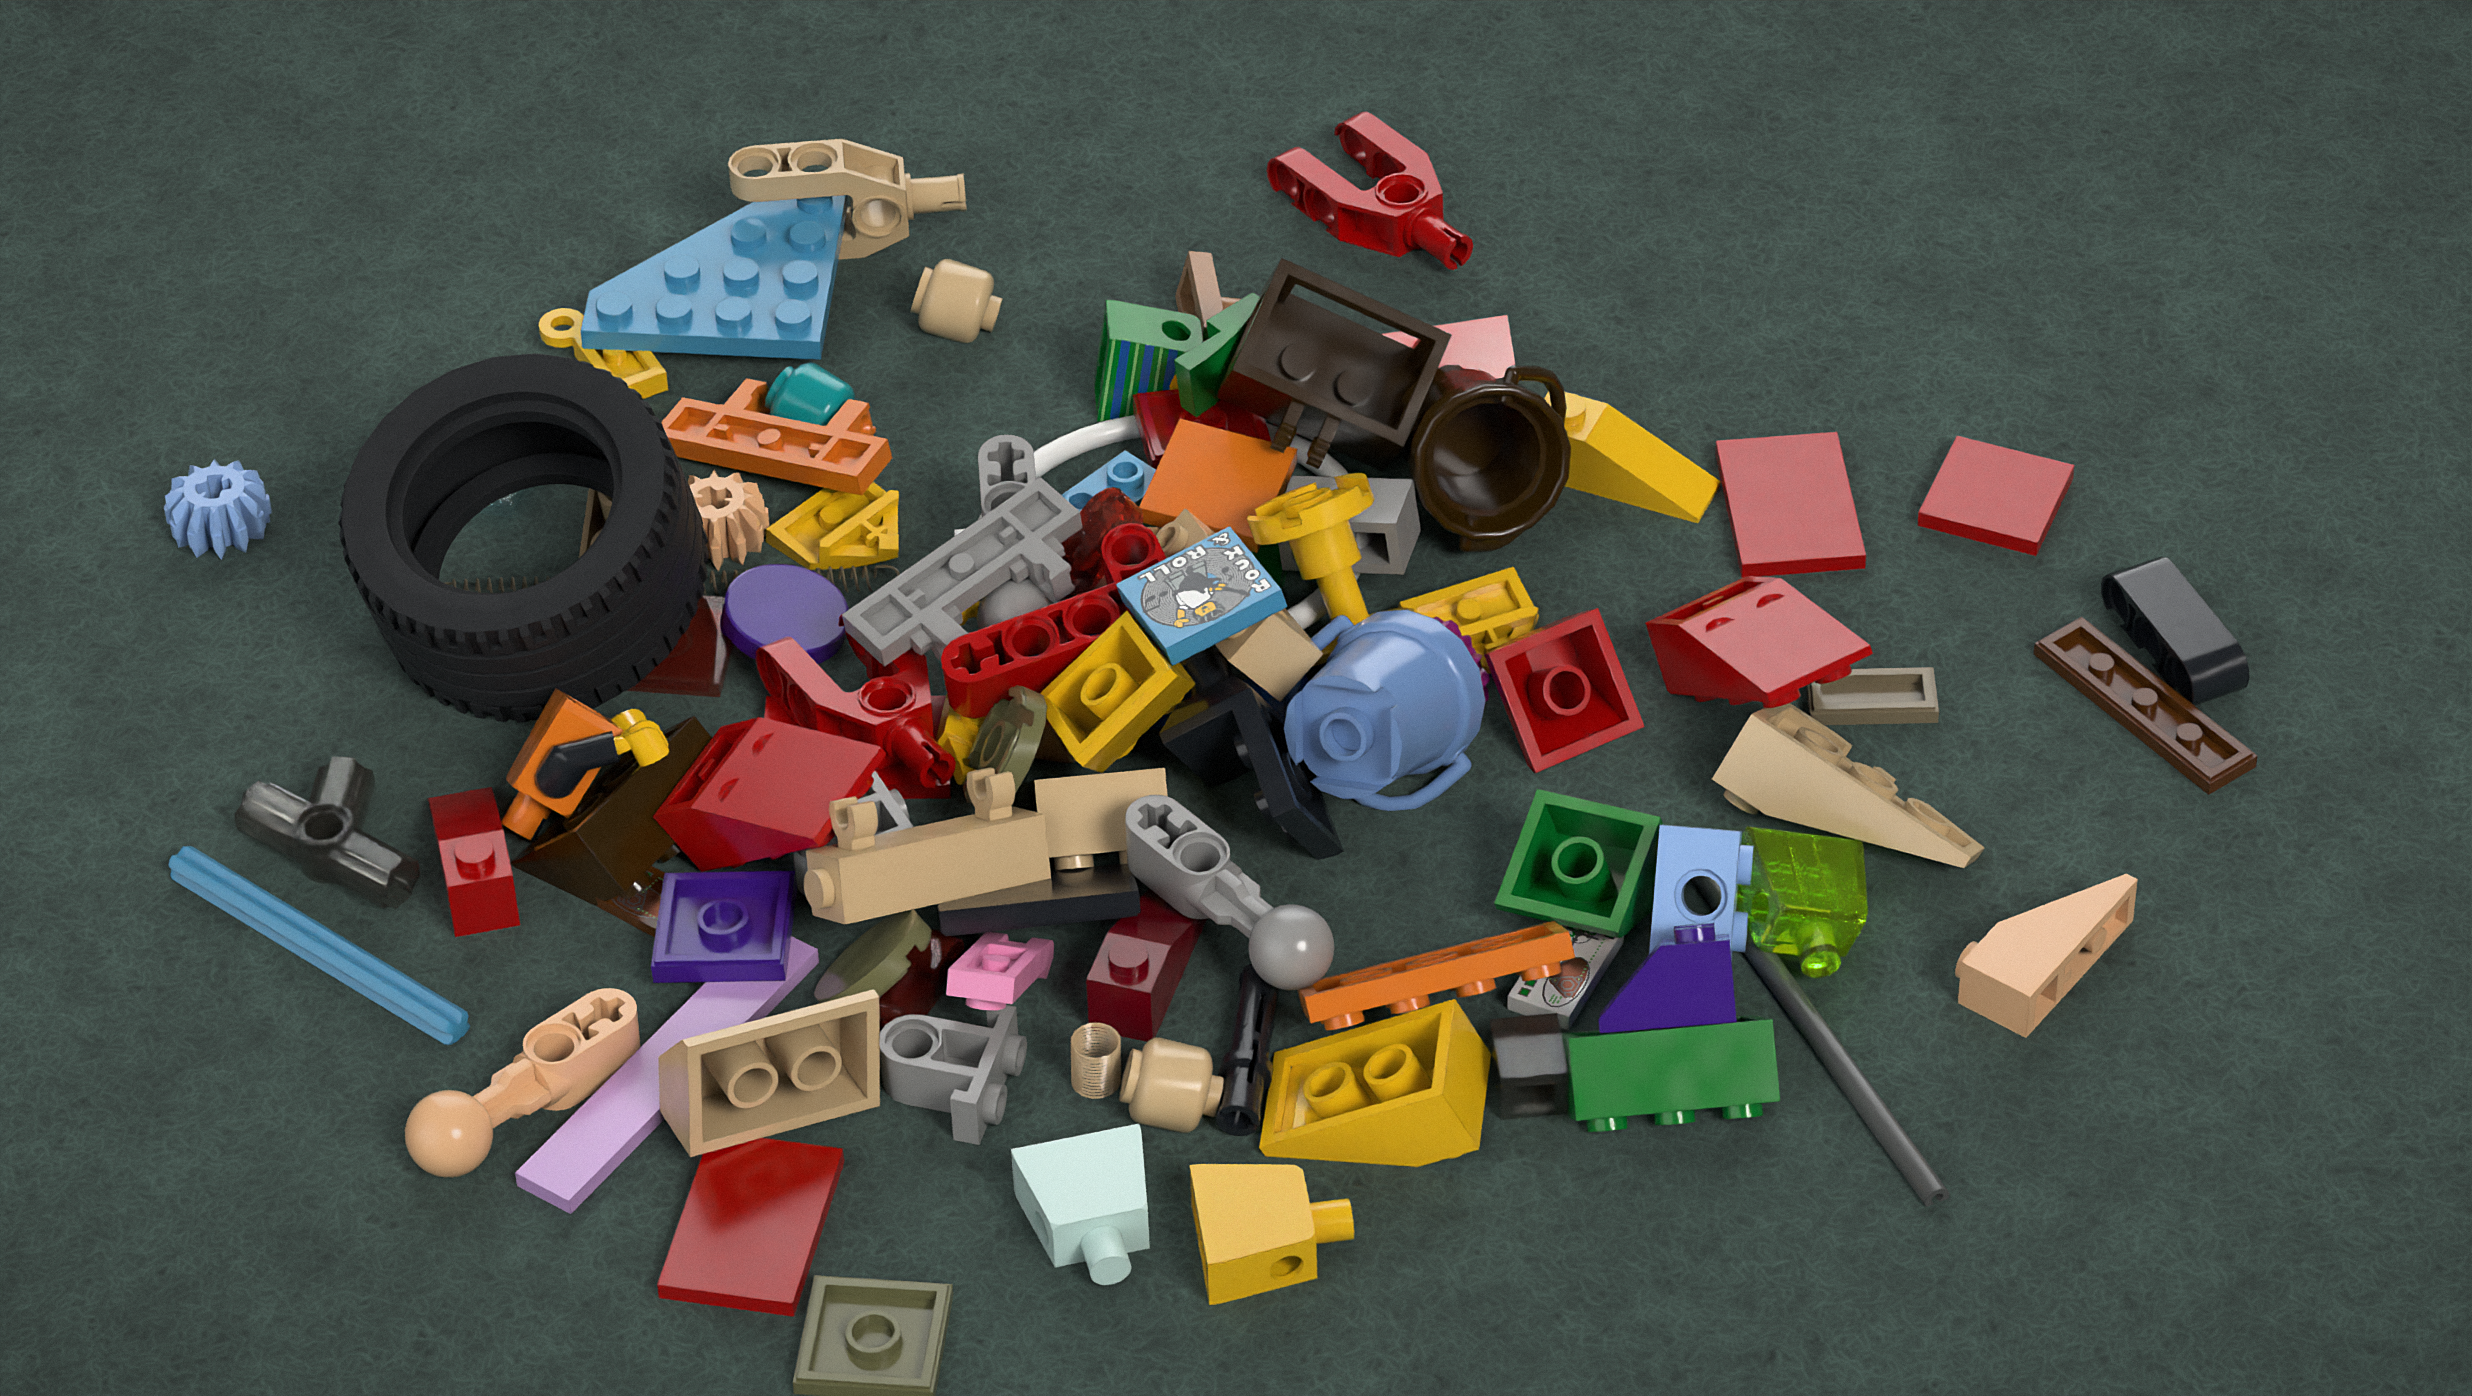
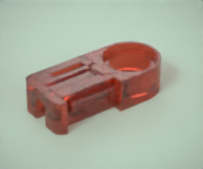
[879,928,964,1032]

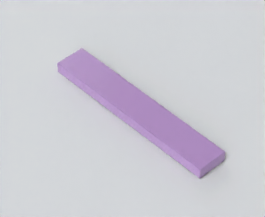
[515,936,819,1214]

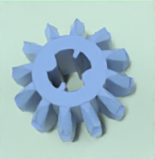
[164,459,272,560]

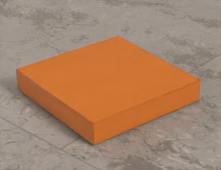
[1139,419,1298,553]

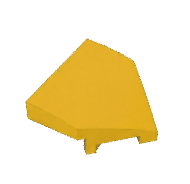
[766,482,899,570]
[1398,567,1539,674]

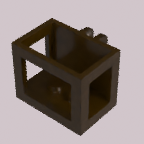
[1215,258,1452,472]

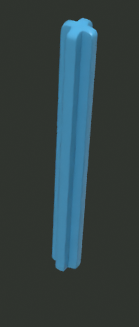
[168,846,470,1045]

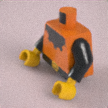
[501,688,669,842]

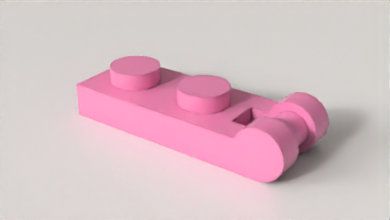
[946,932,1054,1010]

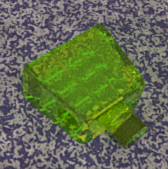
[1736,826,1868,978]

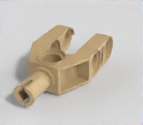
[728,139,966,259]

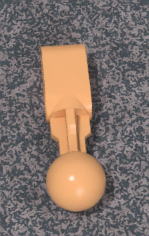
[405,988,641,1178]

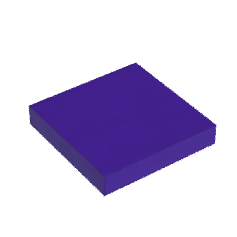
[651,871,797,983]

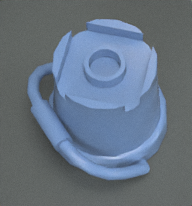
[1283,610,1485,811]

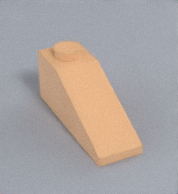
[1955,874,2138,1038]

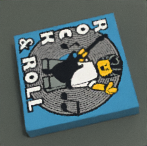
[1116,526,1287,665]

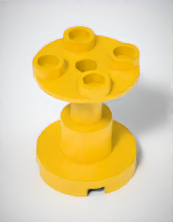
[1246,473,1415,667]

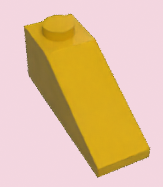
[1544,391,1721,523]

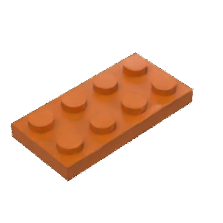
[1297,921,1575,1030]

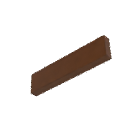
[2034,617,2257,795]

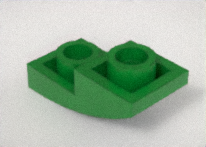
[1174,292,1259,417]

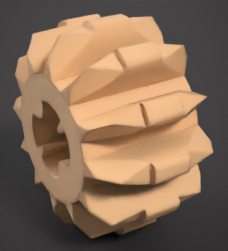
[688,470,769,572]

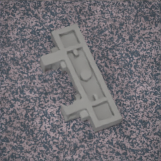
[842,477,1083,667]

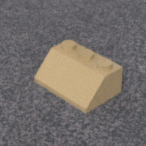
[658,989,880,1157]

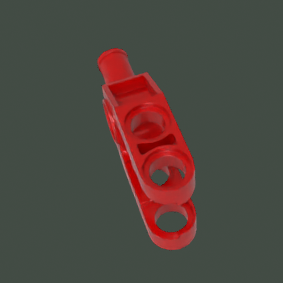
[1267,111,1473,270]
[756,614,956,789]

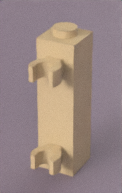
[804,767,1051,924]

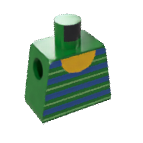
[1094,300,1203,422]

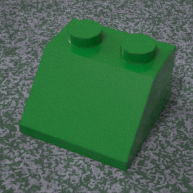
[1494,789,1663,939]

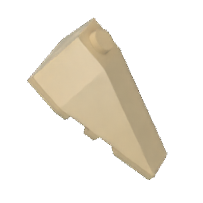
[1712,703,1985,868]

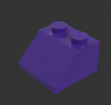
[1599,923,1737,1033]

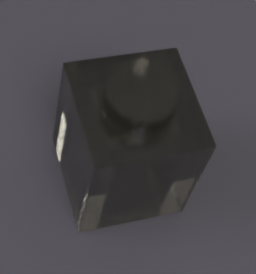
[1490,1013,1569,1120]

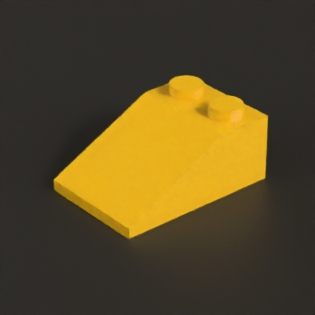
[1259,999,1491,1167]

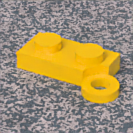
[539,308,668,399]

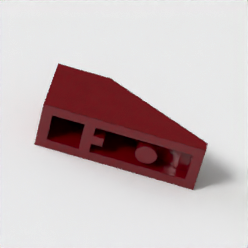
[1086,888,1207,1042]

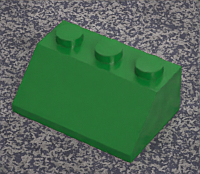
[1554,1015,1780,1132]

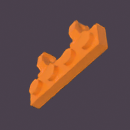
[661,378,892,495]

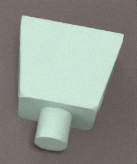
[1011,1124,1150,1285]

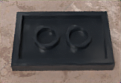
[936,864,1141,936]

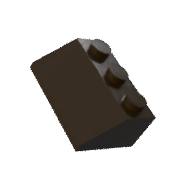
[511,716,712,906]

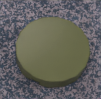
[963,685,1047,805]
[814,909,932,1003]

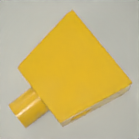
[1190,1164,1354,1305]

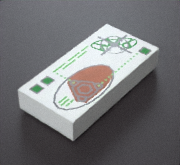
[1507,924,1624,1030]

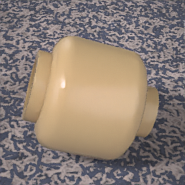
[911,259,1003,343]
[1119,1038,1224,1133]

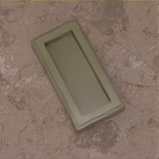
[1806,667,1939,725]

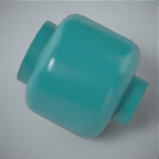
[765,362,855,426]

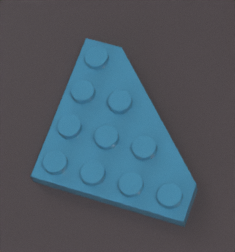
[581,195,849,360]

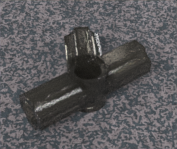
[234,757,420,910]

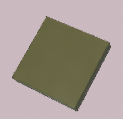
[793,1275,954,1396]

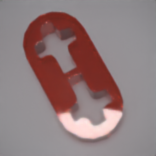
[1061,487,1144,599]

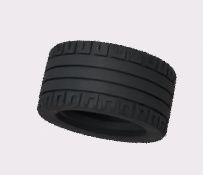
[338,353,709,723]

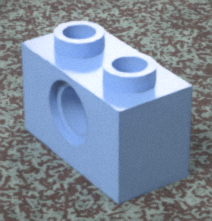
[1649,824,1754,962]

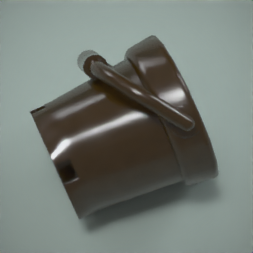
[1395,365,1571,553]

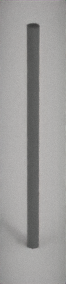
[1690,876,1949,1207]

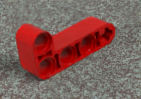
[941,523,1166,719]

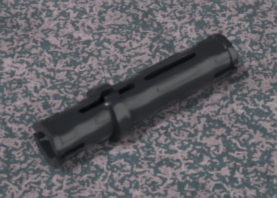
[1216,963,1279,1136]

